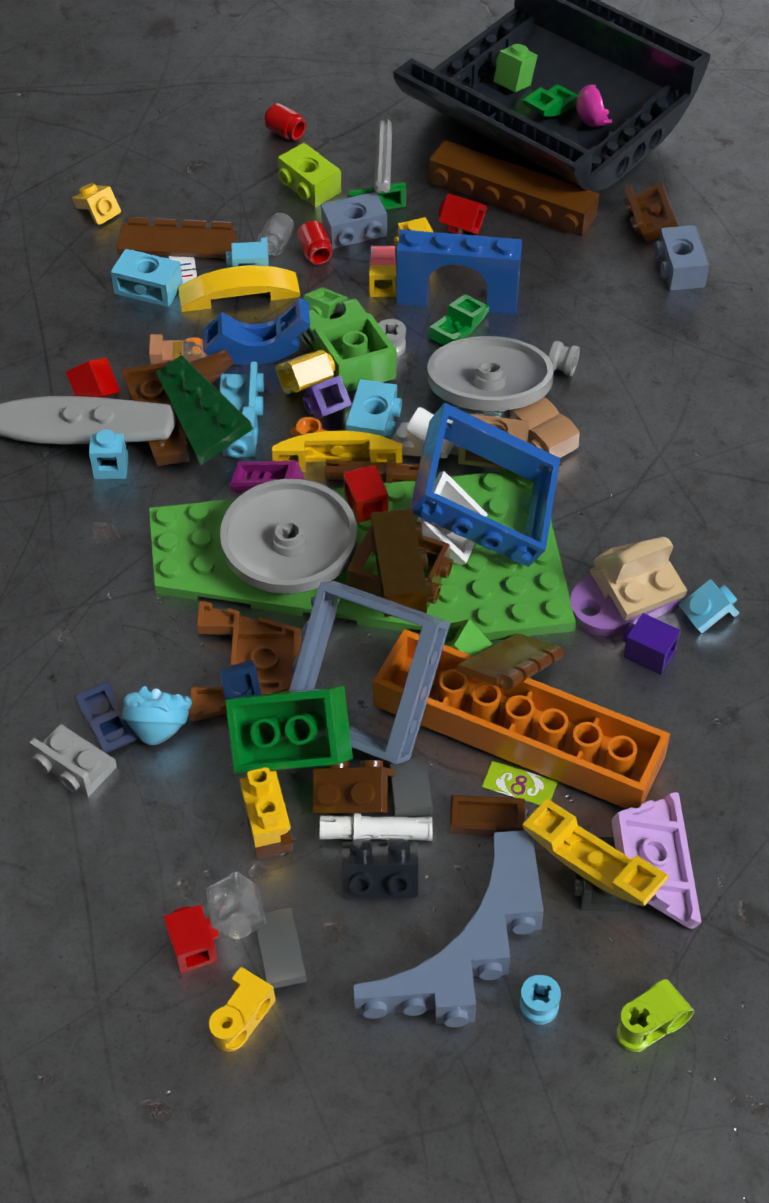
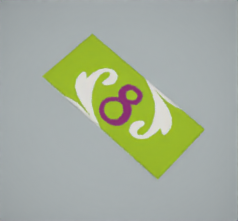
[482,761,558,805]

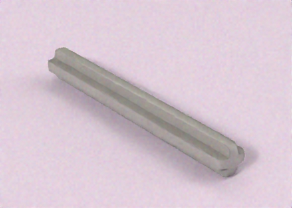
[374,119,392,193]

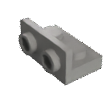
[29,724,117,797]

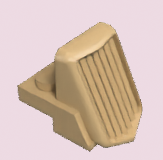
[590,537,687,621]

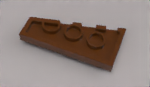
[121,362,189,466]

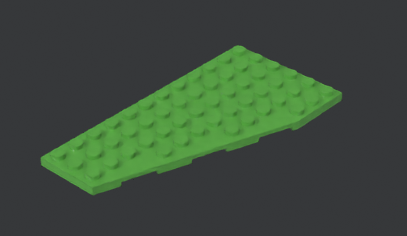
[149,470,576,641]

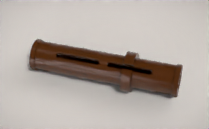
[325,459,420,483]

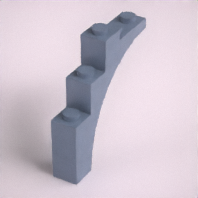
[353,830,544,1027]

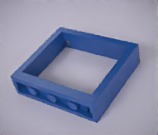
[410,403,560,567]

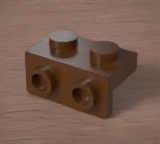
[623,182,678,242]
[313,760,395,814]

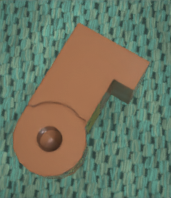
[149,334,208,365]

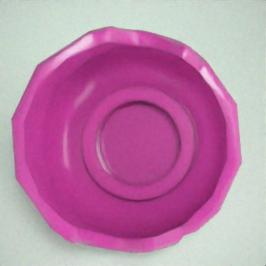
[576,85,612,127]

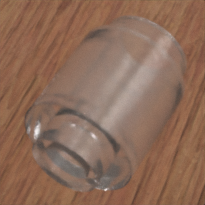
[257,213,294,256]

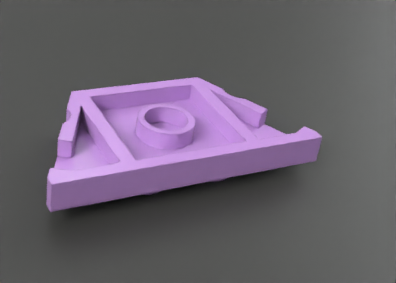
[611,792,701,929]

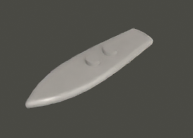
[0,396,176,445]

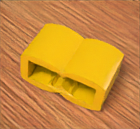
[275,350,336,394]

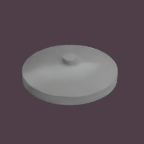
[427,336,553,411]
[220,479,357,594]

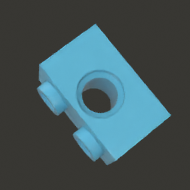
[111,248,183,307]
[346,379,402,439]

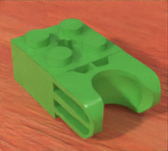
[300,298,397,392]

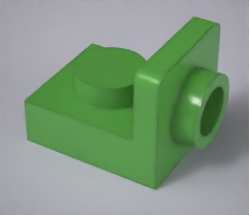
[303,287,348,319]

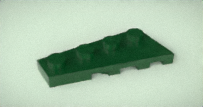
[156,355,253,465]

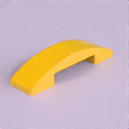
[178,265,300,312]
[272,431,402,472]
[522,798,668,906]

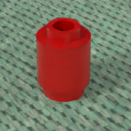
[264,103,306,140]
[296,221,333,265]

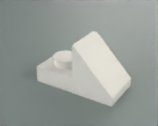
[392,407,454,458]

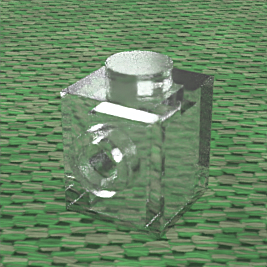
[206,871,266,942]

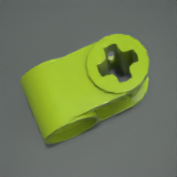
[616,979,694,1052]

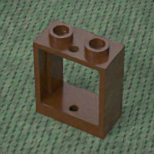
[347,525,453,609]

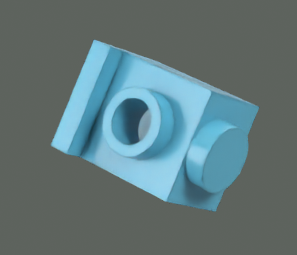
[226,237,269,268]
[89,429,128,479]

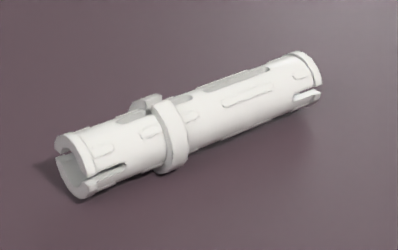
[320,813,433,841]

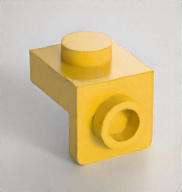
[72,183,121,224]

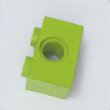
[278,143,342,208]

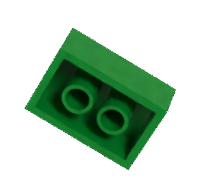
[226,685,353,774]

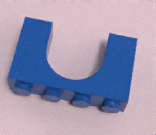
[397,230,522,314]

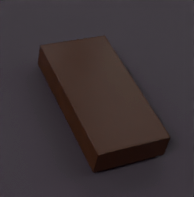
[449,795,525,836]

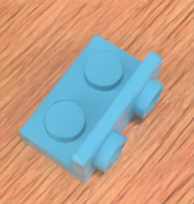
[220,362,264,415]

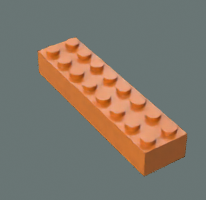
[373,629,670,809]

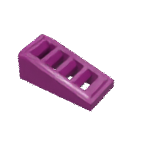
[229,461,304,492]

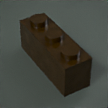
[371,509,433,617]

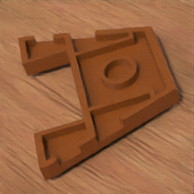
[189,601,302,721]

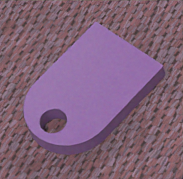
[570,575,681,637]

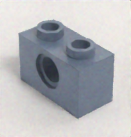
[321,192,387,249]
[654,225,709,291]

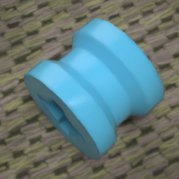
[520,975,561,1025]

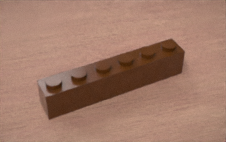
[428,140,599,236]

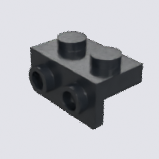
[342,839,418,898]

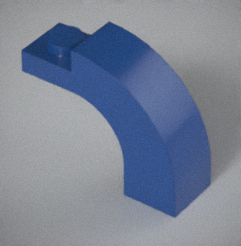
[203,297,310,365]

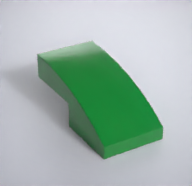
[523,84,578,116]
[427,294,490,345]

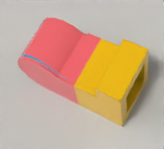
[369,246,396,297]

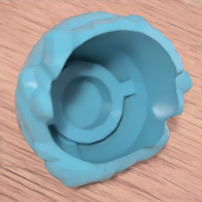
[122,686,192,745]

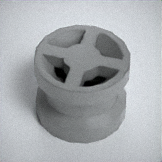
[378,319,406,357]
[549,340,580,377]

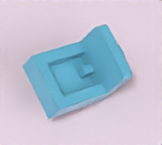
[679,579,739,633]

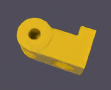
[209,967,276,1052]

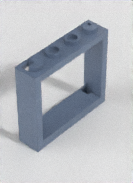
[287,581,451,764]

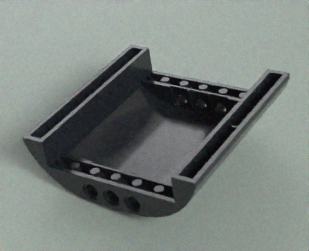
[393,0,711,192]

